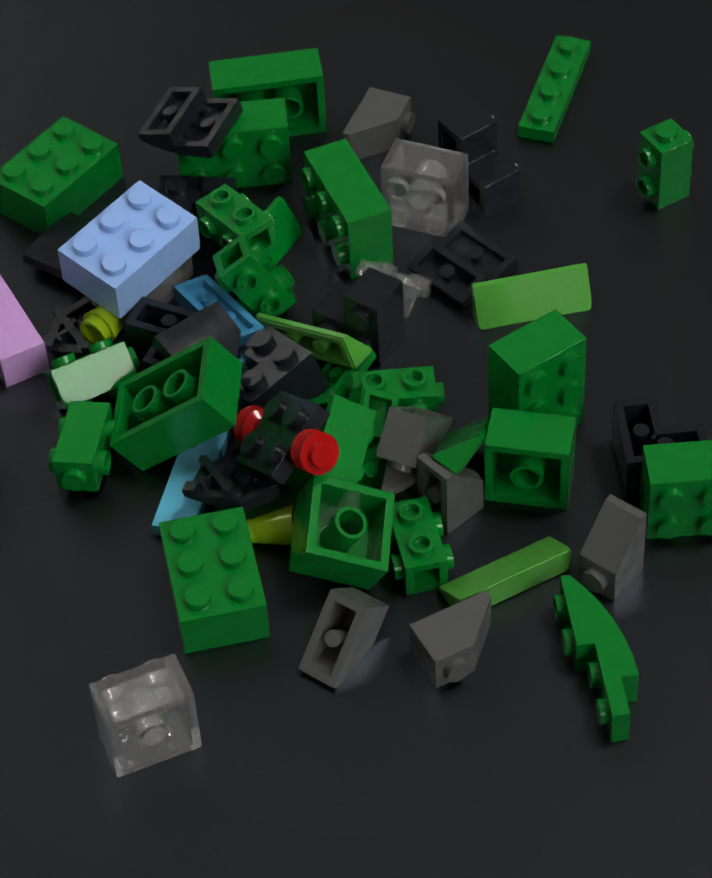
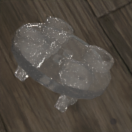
[355,259,432,318]

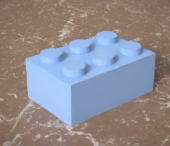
[58,180,200,319]

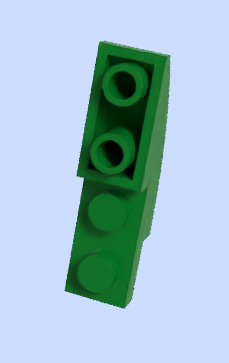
[553,575,639,742]

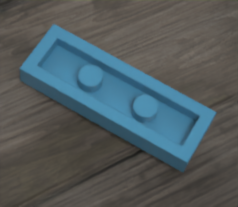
[173,274,264,348]

